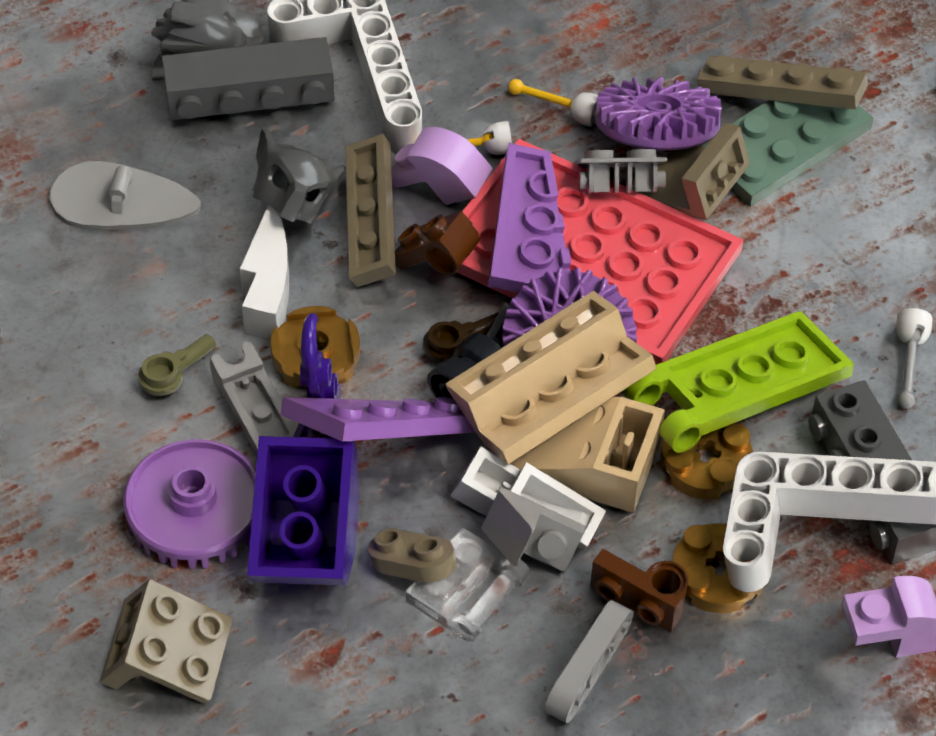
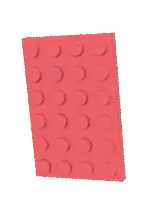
[457,139,744,365]

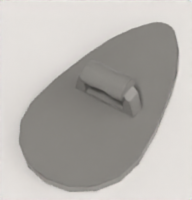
[50,161,201,230]

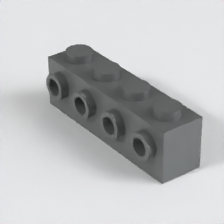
[162,37,335,120]
[808,380,936,565]

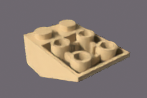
[510,397,665,513]

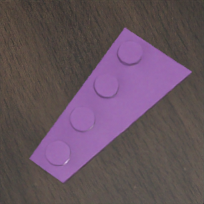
[487,143,571,293]
[280,397,475,442]

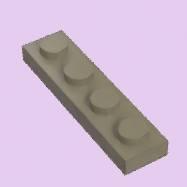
[696,55,868,109]
[345,134,396,287]

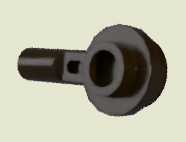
[423,312,499,363]

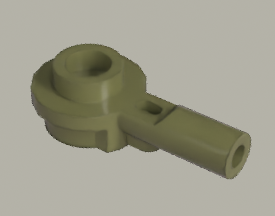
[138,334,216,396]

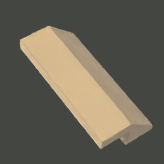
[446,291,657,465]

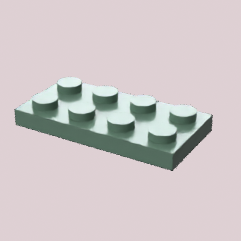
[699,100,873,207]

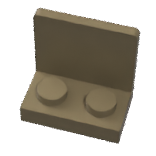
[639,123,750,220]
[99,579,232,703]

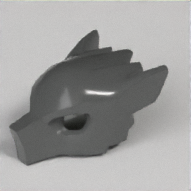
[150,0,264,80]
[252,129,346,225]

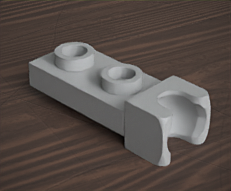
[210,342,297,456]

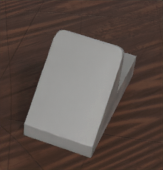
[481,486,586,572]

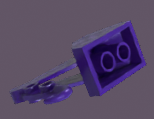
[247,313,359,586]

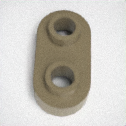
[368,528,457,583]

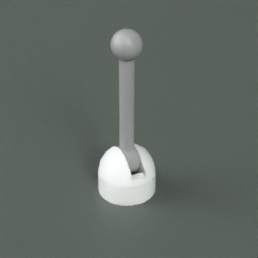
[896,308,933,409]

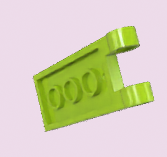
[621,310,854,453]

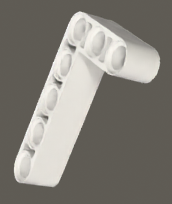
[267,0,422,153]
[723,452,936,592]

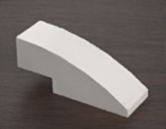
[240,205,289,340]
[450,446,606,550]

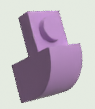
[392,127,493,205]
[842,576,936,658]

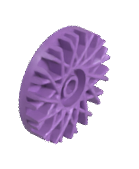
[595,77,722,151]
[502,268,637,347]
[123,439,256,569]

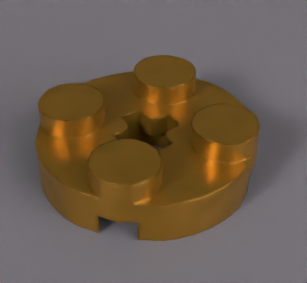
[270,306,360,388]
[660,423,753,500]
[672,523,763,614]

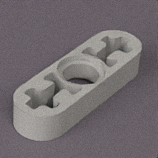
[544,600,634,723]

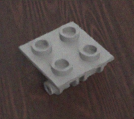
[575,149,667,193]

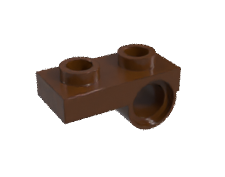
[395,211,480,275]
[590,548,688,632]

